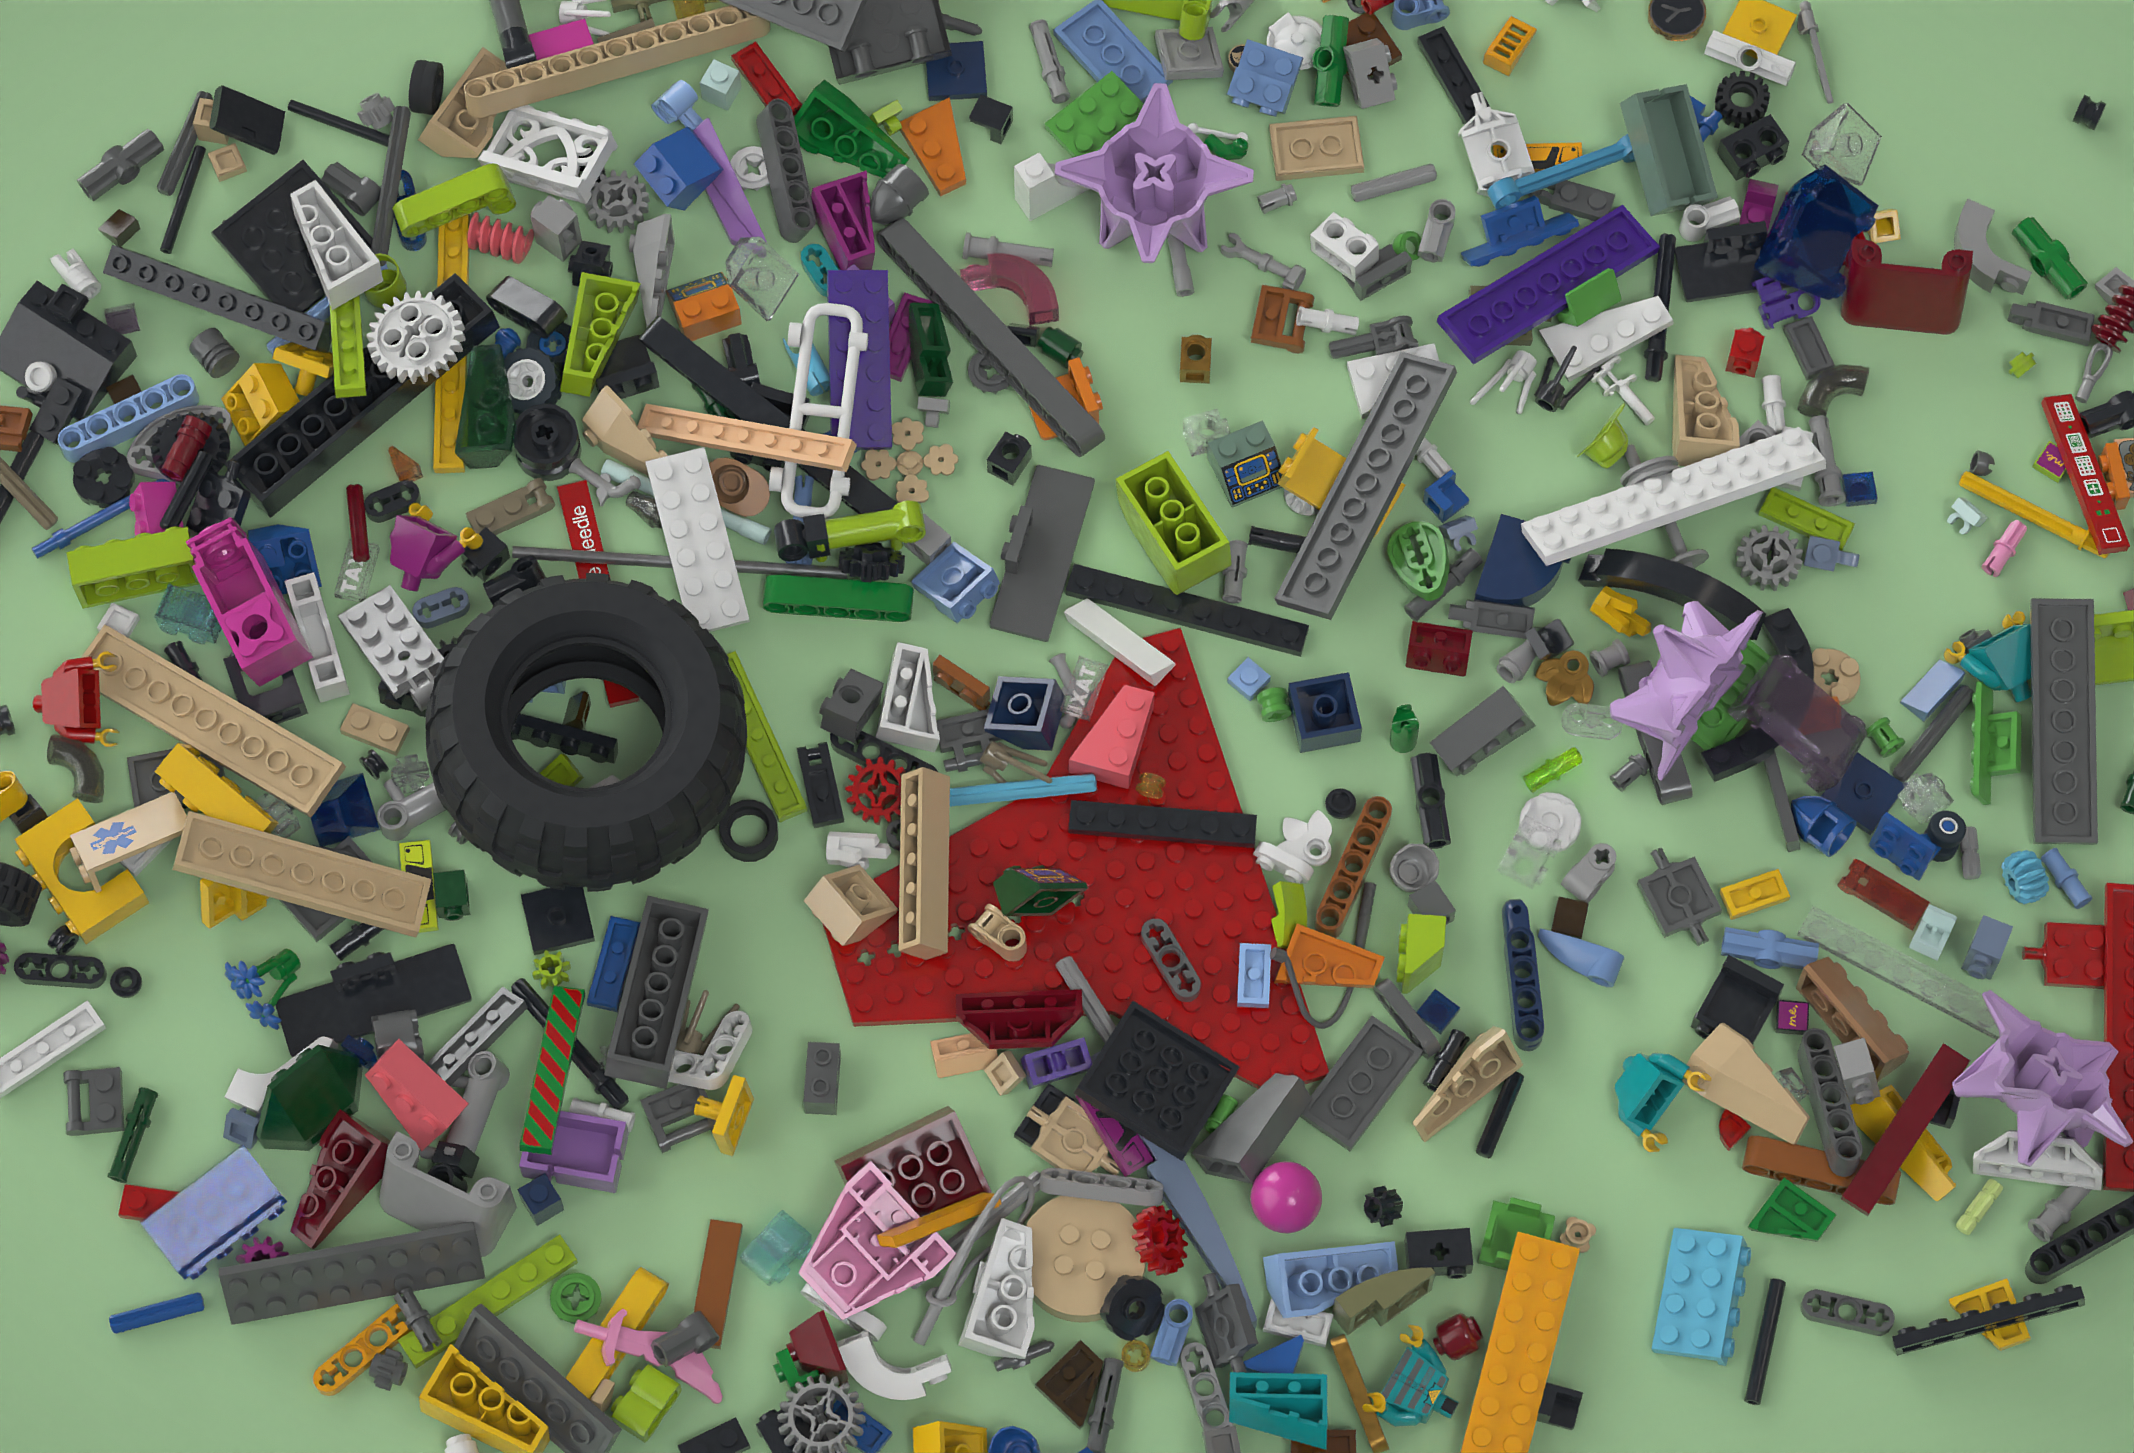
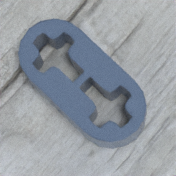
[412,587,470,629]

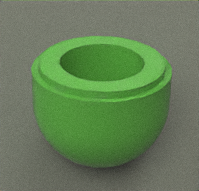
[1392,231,1421,261]

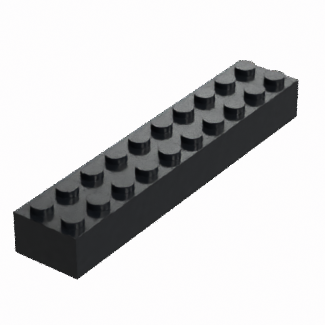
[225,273,500,518]

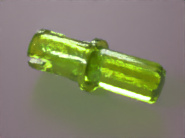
[1523,747,1583,793]

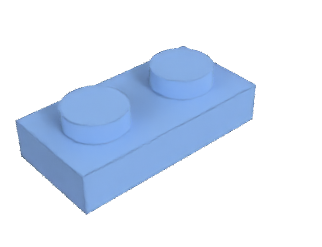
[1237,943,1271,1008]

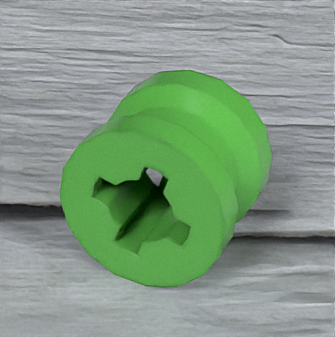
[1257,687,1292,722]

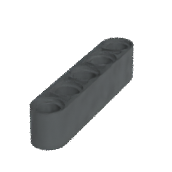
[756,99,816,243]
[1618,660,1693,805]
[1797,1028,1863,1177]

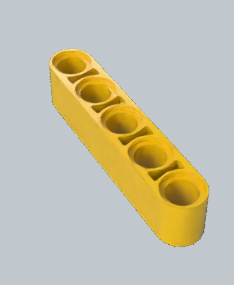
[565,1267,669,1401]

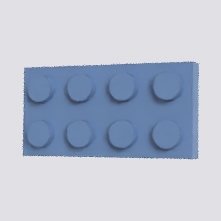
[1053,0,1173,104]

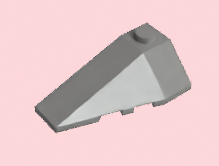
[629,214,675,327]

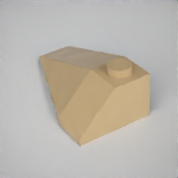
[418,47,506,158]
[1672,355,1740,466]
[582,385,668,476]
[1682,1023,1810,1145]
[1412,1026,1523,1142]

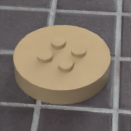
[1026,1196,1146,1323]

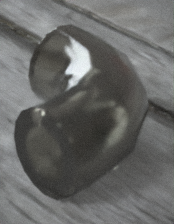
[1797,364,1870,417]
[47,734,105,803]

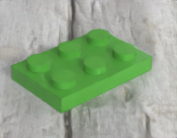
[1044,71,1144,158]

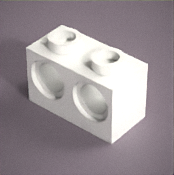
[1310,212,1379,283]

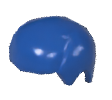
[988,1426,1040,1453]

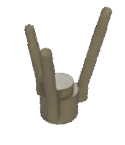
[980,740,1052,784]
[676,990,740,1056]

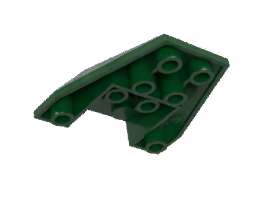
[256,1044,363,1151]

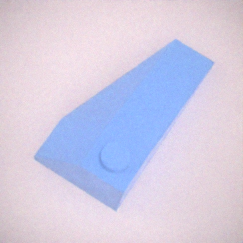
[1263,1241,1398,1318]

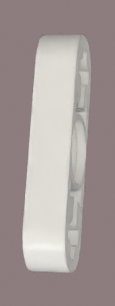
[800,1283,887,1342]

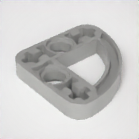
[127,405,233,485]

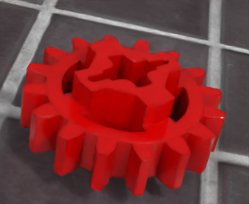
[845,757,906,825]
[1132,1205,1188,1276]

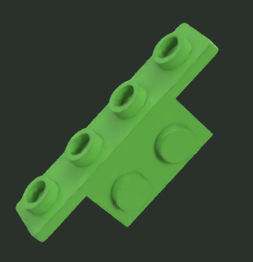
[1970,681,2022,805]

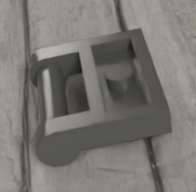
[63,1067,125,1136]
[640,1084,716,1153]

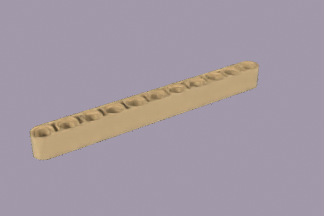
[464,5,771,118]

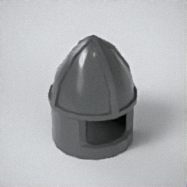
[870,164,929,225]

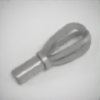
[2075,343,2113,403]

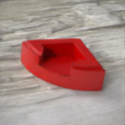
[1719,1109,1751,1151]

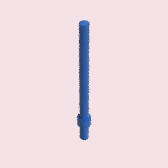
[31,479,171,559]

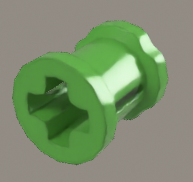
[1865,717,1905,758]

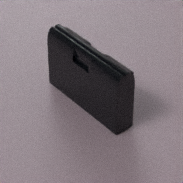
[210,85,286,155]

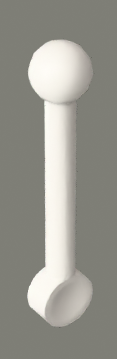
[1188,123,1248,141]

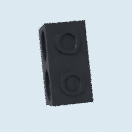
[1717,114,1790,181]

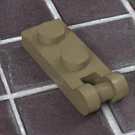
[466,478,555,535]

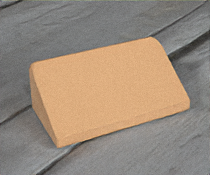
[930,1033,998,1078]

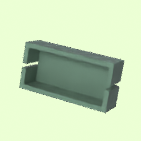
[1620,84,1718,216]

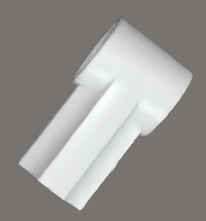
[1679,196,1741,242]

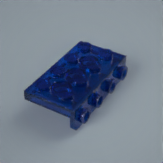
[139,1144,287,1280]

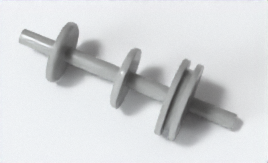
[1620,445,1709,569]

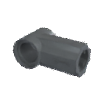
[321,162,381,216]
[651,1311,719,1367]

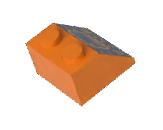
[666,272,742,341]

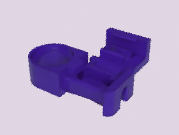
[1751,272,1821,330]

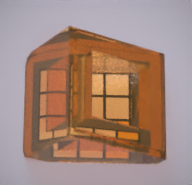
[388,446,423,482]

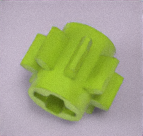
[532,950,571,990]

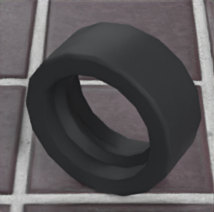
[719,800,778,862]

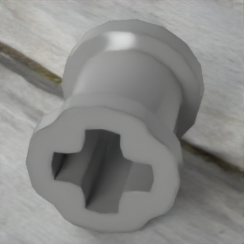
[1590,639,1630,677]

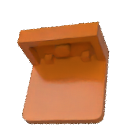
[1028,357,1103,440]

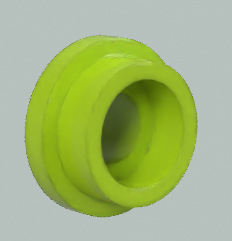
[2008,352,2036,378]

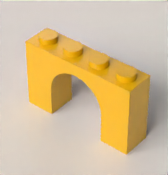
[14,798,149,944]

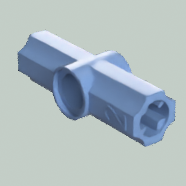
[1721,927,1819,970]

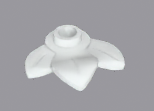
[1277,810,1332,866]

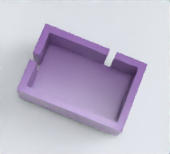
[519,1111,629,1193]

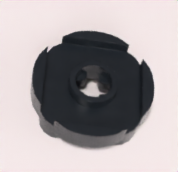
[73,447,135,508]
[1100,1275,1165,1341]

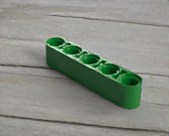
[763,575,914,622]

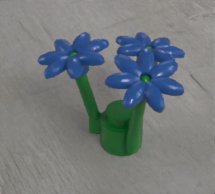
[225,948,301,1030]

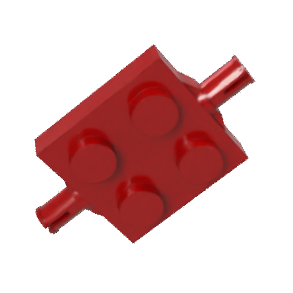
[2022,922,2105,989]

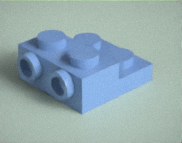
[1227,39,1304,117]
[911,542,1000,623]

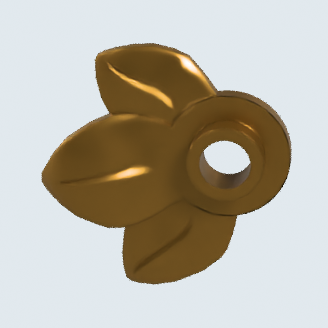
[1535,650,1594,707]

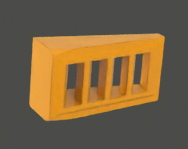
[1483,16,1537,76]

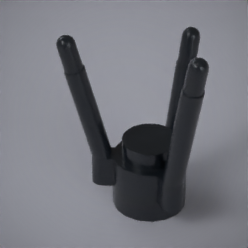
[1534,346,1600,412]

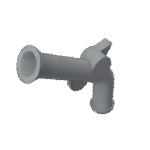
[569,458,641,506]
[1049,653,1094,729]

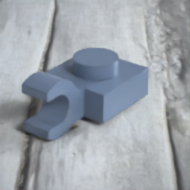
[1804,535,1860,571]

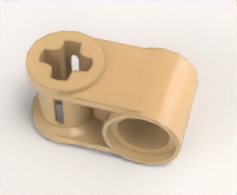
[967,904,1027,961]

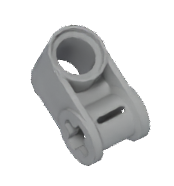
[1561,843,1616,903]

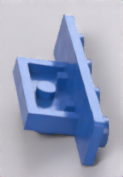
[1461,195,1579,267]

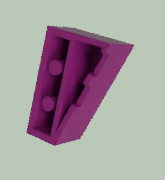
[811,170,875,270]

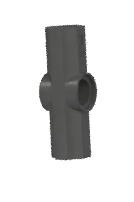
[77,129,164,201]

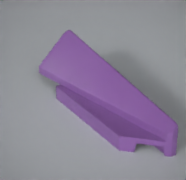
[693,118,769,255]

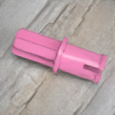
[1981,520,2027,577]

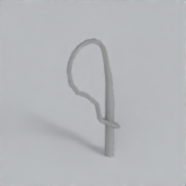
[913,1176,1035,1346]

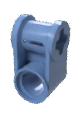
[1391,0,1450,30]

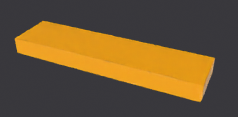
[877,1192,1001,1248]

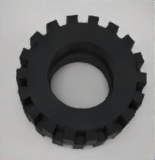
[0,862,42,927]

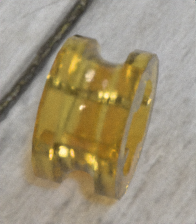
[1136,772,1166,799]
[1121,1340,1150,1372]

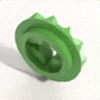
[550,1273,602,1324]

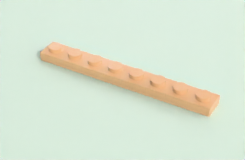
[637,404,857,472]

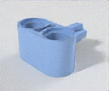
[651,80,703,130]

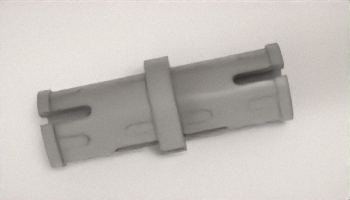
[1222,540,1248,604]

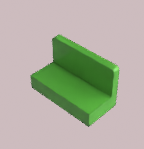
[1557,268,1622,327]

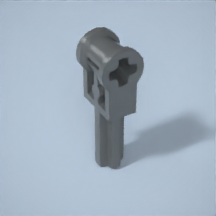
[1329,315,1419,359]

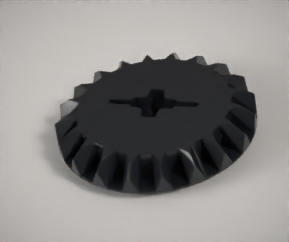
[150,411,230,483]

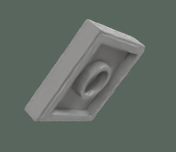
[1154,27,1224,80]

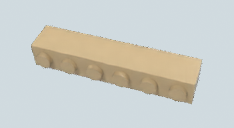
[899,767,950,960]

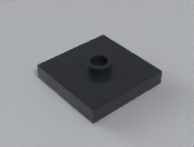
[521,886,595,955]

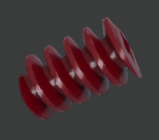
[2091,285,2134,354]

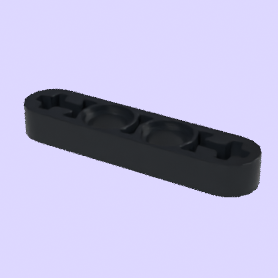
[830,731,938,783]

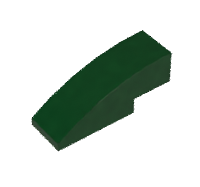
[909,303,953,397]

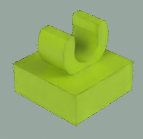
[869,100,903,136]

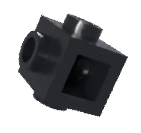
[568,241,613,286]

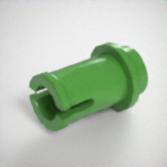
[1205,1094,1239,1134]

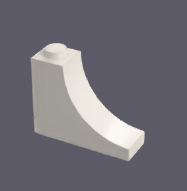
[1014,152,1089,221]

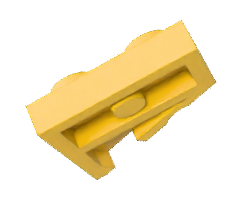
[1949,1278,2031,1351]

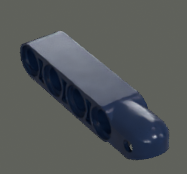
[1502,899,1544,1051]

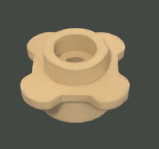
[1559,1217,1596,1253]

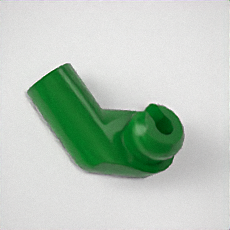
[1204,133,1248,160]

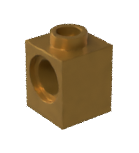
[1180,335,1212,384]

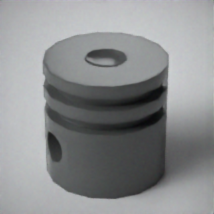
[189,328,240,378]

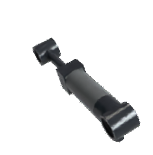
[489,0,536,69]

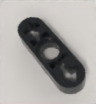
[14,953,107,989]

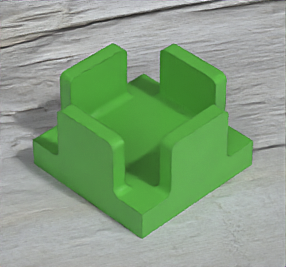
[1478,1197,1555,1271]

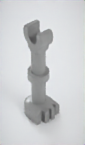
[1221,233,1306,291]

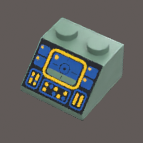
[1207,420,1282,508]

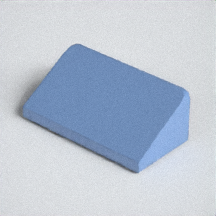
[1900,659,1965,722]

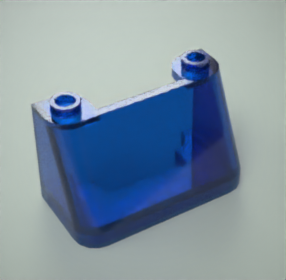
[1754,164,1879,300]

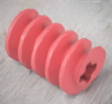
[467,212,534,264]

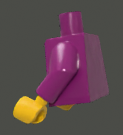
[390,503,483,592]

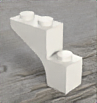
[225,1036,339,1114]

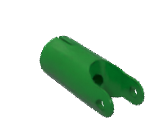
[1390,704,1419,753]

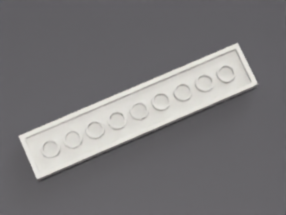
[1521,427,1826,566]

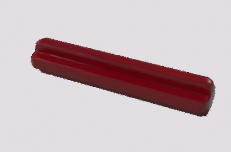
[346,484,370,563]

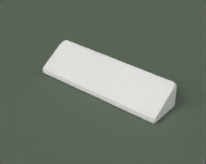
[1064,598,1176,686]

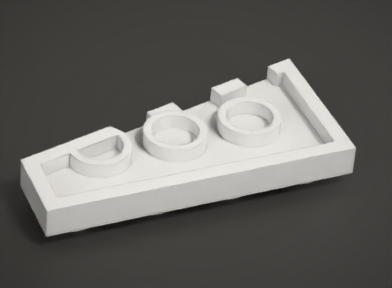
[1539,296,1674,382]

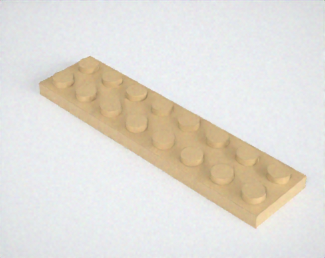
[172,811,431,938]

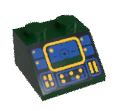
[993,865,1088,916]

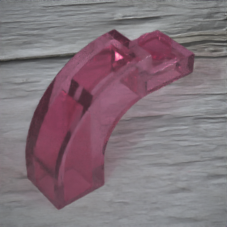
[960,253,1059,326]

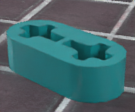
[801,244,838,297]

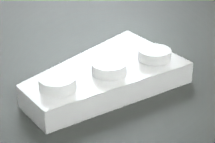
[1347,343,1440,420]

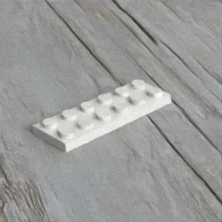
[645,447,750,632]

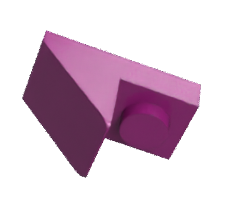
[1739,179,1779,233]

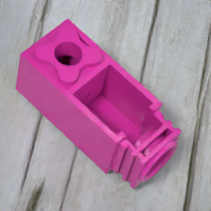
[186,517,313,687]

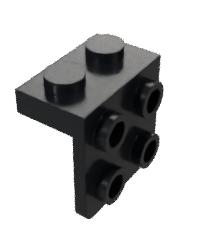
[596,335,659,399]

